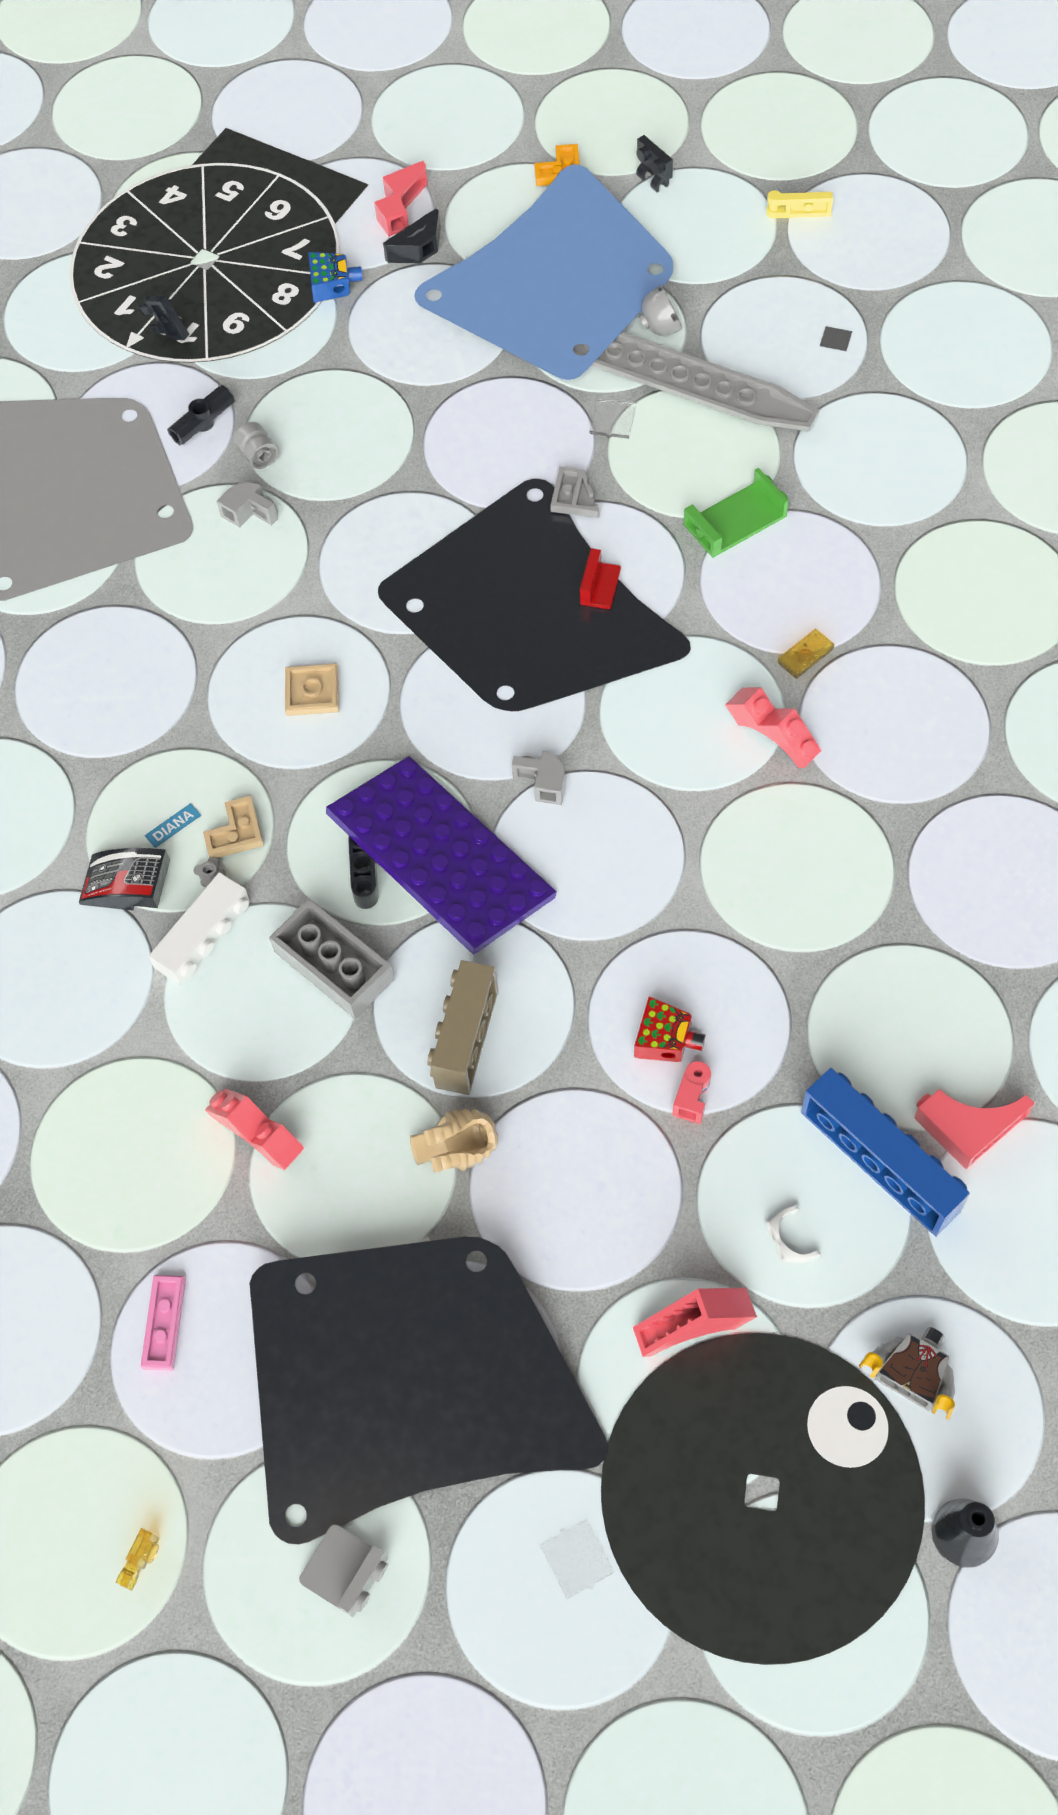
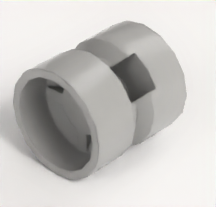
[234,422,279,469]

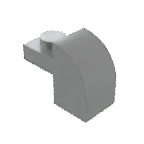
[217,482,278,528]
[512,751,565,805]

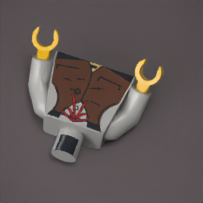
[859,1327,955,1419]

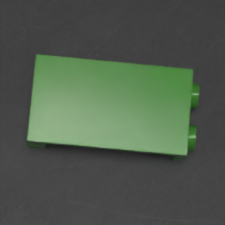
[683,468,789,558]

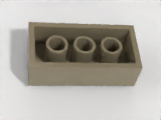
[427,960,498,1095]

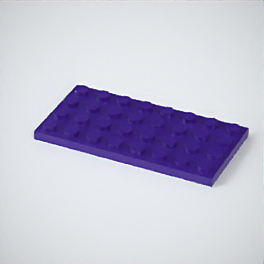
[326,756,557,955]

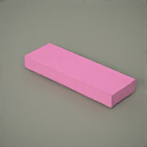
[141,1275,186,1371]

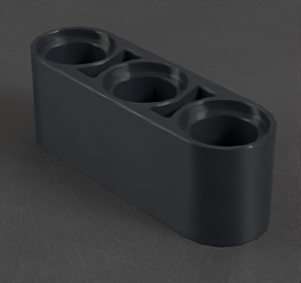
[348,836,378,909]

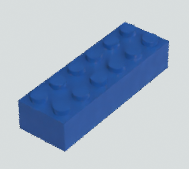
[801,1068,970,1237]

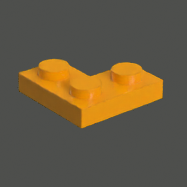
[534,144,580,186]

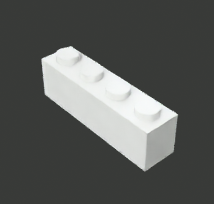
[148,872,250,985]

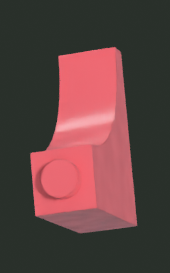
[914,1089,1035,1169]
[633,1288,757,1357]

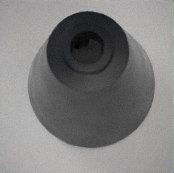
[931,1498,999,1568]

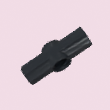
[167,385,235,446]

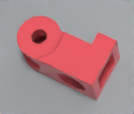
[672,1061,711,1124]

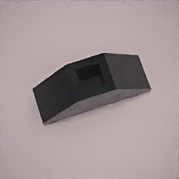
[383,209,441,263]

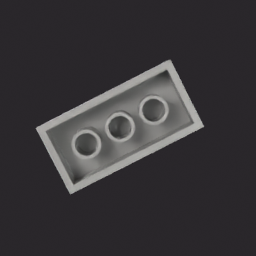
[269,899,395,1019]

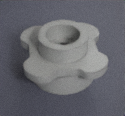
[193,857,226,887]

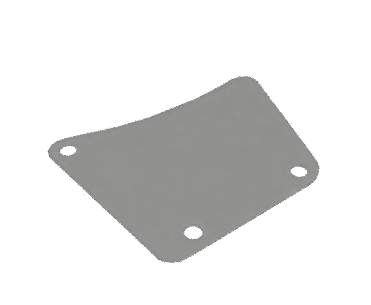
[0,398,193,601]

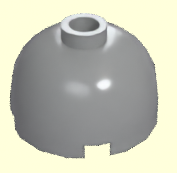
[639,285,683,336]

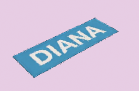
[144,803,201,848]

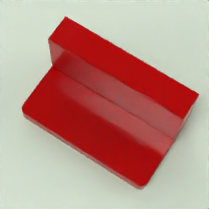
[580,548,621,609]

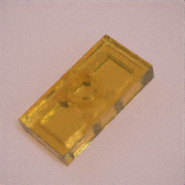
[778,628,835,679]

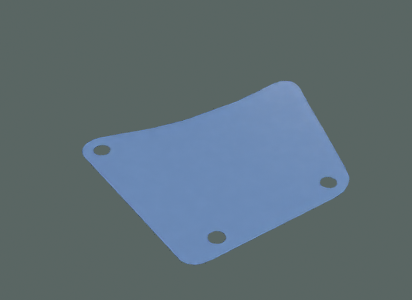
[414,164,674,380]

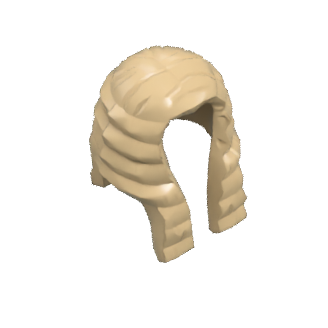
[410,1109,498,1173]

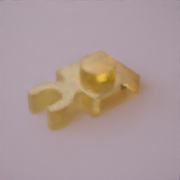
[115,1528,160,1591]

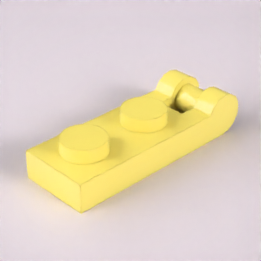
[766,190,833,218]

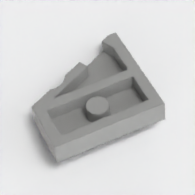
[551,467,599,518]

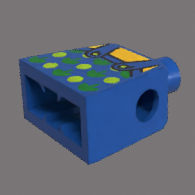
[308,252,363,303]

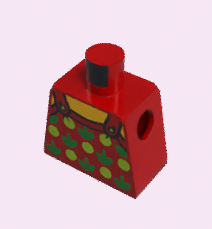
[634,997,706,1062]

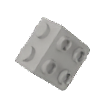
[299,1525,388,1618]

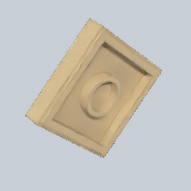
[285,663,339,716]

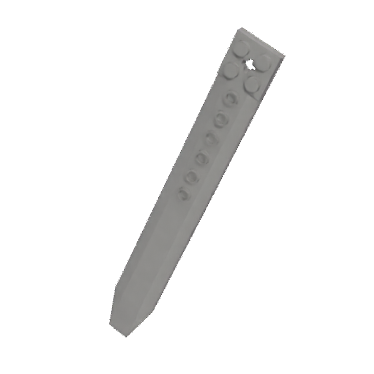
[573,332,819,431]

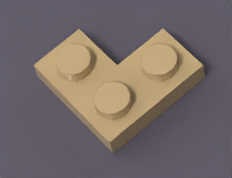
[203,795,264,858]

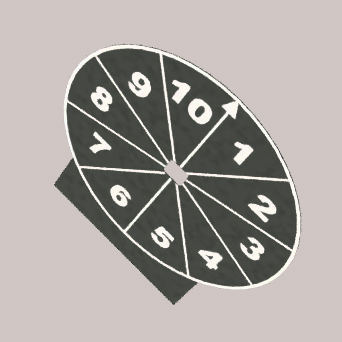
[70,128,369,363]

